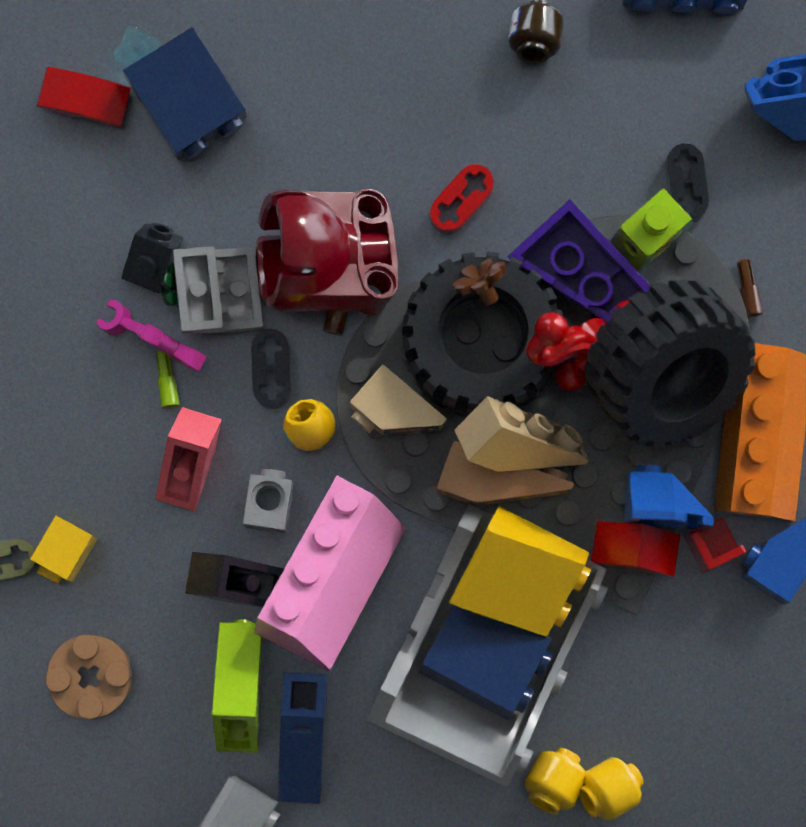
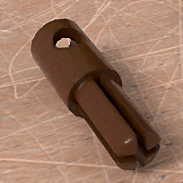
[737,259,763,318]

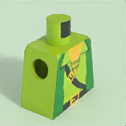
[610,188,692,273]

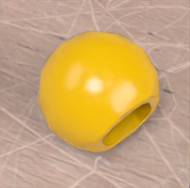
[283,399,336,451]

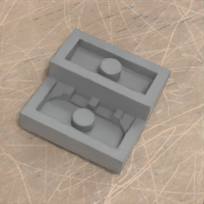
[172,246,263,333]

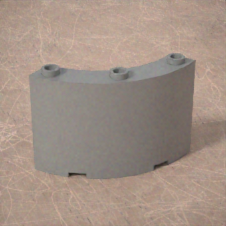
[367,504,608,787]

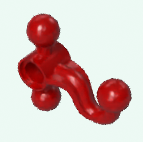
[526,300,630,392]

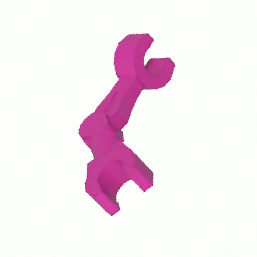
[96,300,207,371]

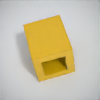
[30,515,97,584]

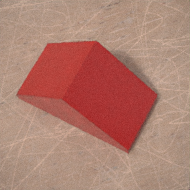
[591,521,681,577]

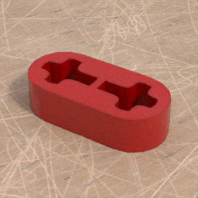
[430,164,494,235]

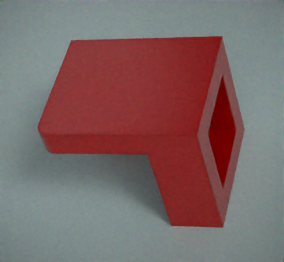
[684,517,746,574]

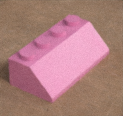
[254,476,406,672]

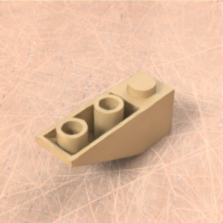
[454,396,589,472]

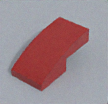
[36,66,131,129]

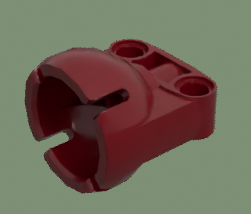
[256,189,398,315]

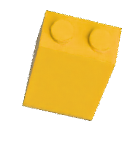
[449,506,591,637]

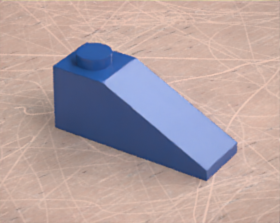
[741,518,806,605]

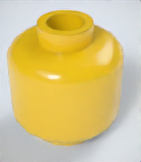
[525,748,586,815]
[579,757,644,821]

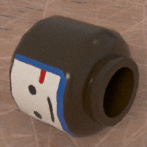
[508,0,564,64]

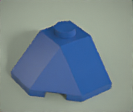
[745,54,806,141]
[624,465,714,530]

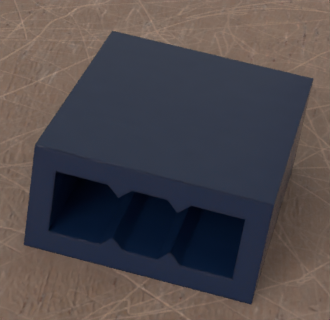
[123,27,246,160]
[419,605,553,720]

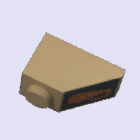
[350,364,447,435]

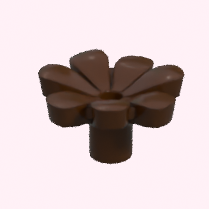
[452,258,507,306]

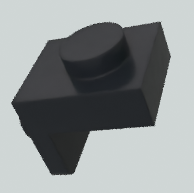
[121,223,183,293]

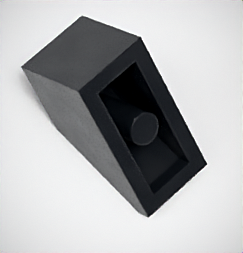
[185,552,284,608]

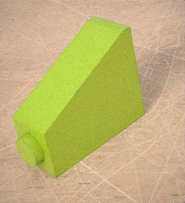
[212,619,263,753]

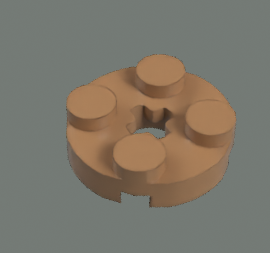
[45,634,132,719]

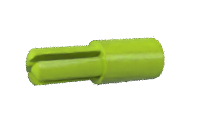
[156,350,180,409]

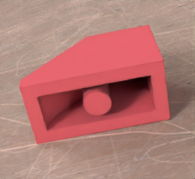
[155,407,222,512]

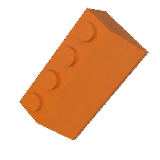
[714,343,806,522]

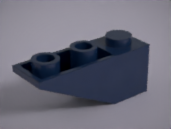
[277,672,328,804]

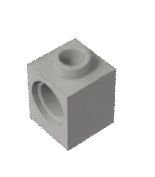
[243,469,294,534]

